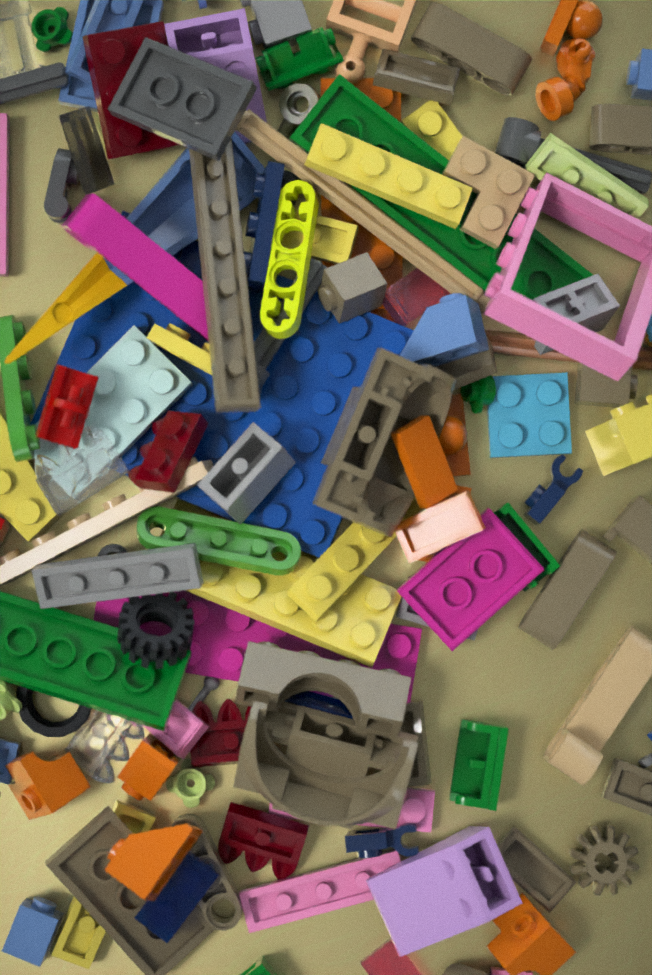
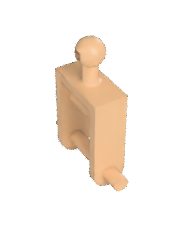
[326,0,418,84]

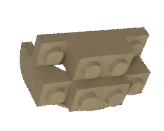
[312,348,457,537]
[233,701,419,830]

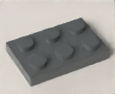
[108,37,257,161]

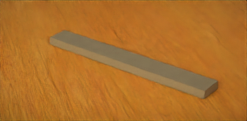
[189,138,261,412]

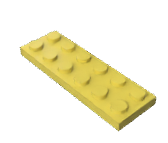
[160,499,402,668]

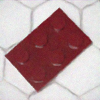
[82,21,180,159]

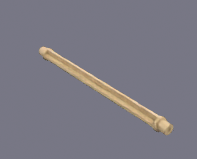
[236,109,490,315]

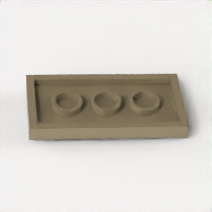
[45,806,215,975]

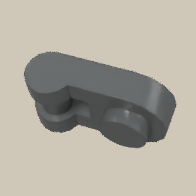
[44,148,82,225]

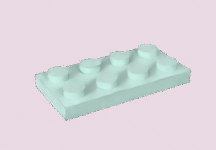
[34,325,193,500]

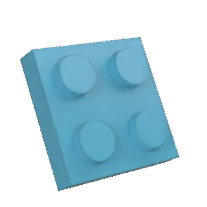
[487,372,572,458]

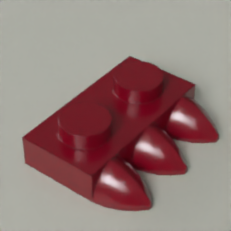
[128,411,209,493]
[190,699,252,767]
[218,802,309,880]

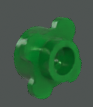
[31,7,73,52]
[460,375,496,414]

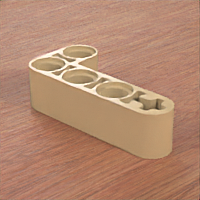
[543,626,652,786]

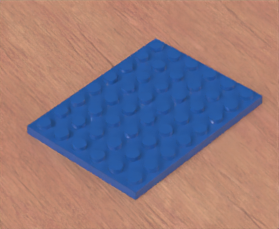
[31,211,414,558]

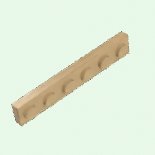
[0,457,214,586]

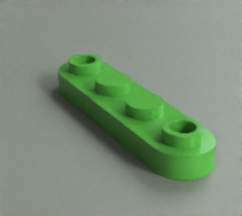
[0,315,40,462]
[137,506,301,576]

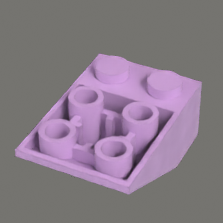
[164,8,267,144]
[366,826,522,957]

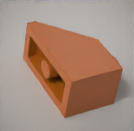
[118,733,182,801]
[105,824,203,901]

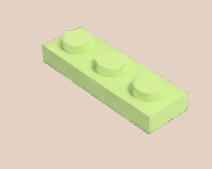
[526,133,649,219]

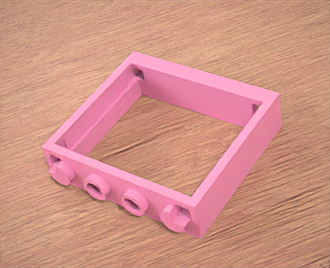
[484,172,652,381]

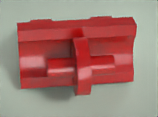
[35,365,99,449]

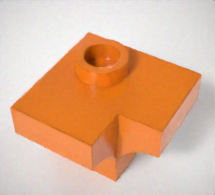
[5,752,91,820]
[487,893,576,975]

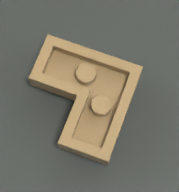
[442,136,535,249]

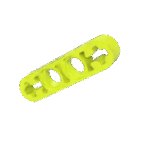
[260,180,319,339]

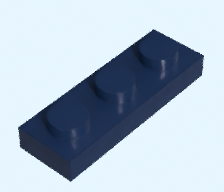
[244,161,285,293]

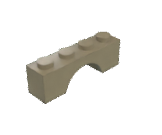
[235,641,411,739]

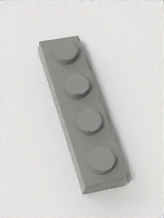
[31,543,204,609]

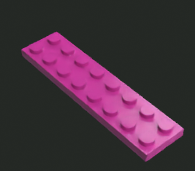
[93,590,422,703]

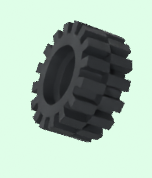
[117,592,195,669]

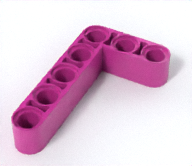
[61,193,209,342]

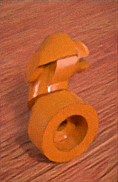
[535,38,595,121]

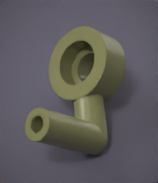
[277,83,321,139]

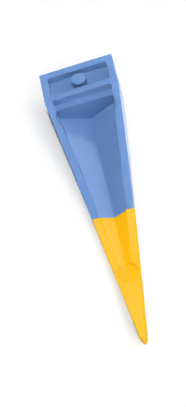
[4,132,265,364]

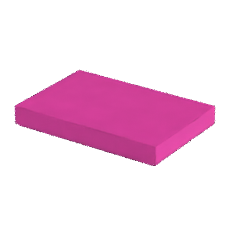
[397,507,544,651]

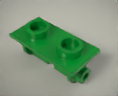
[255,27,344,91]

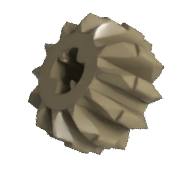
[569,825,639,896]

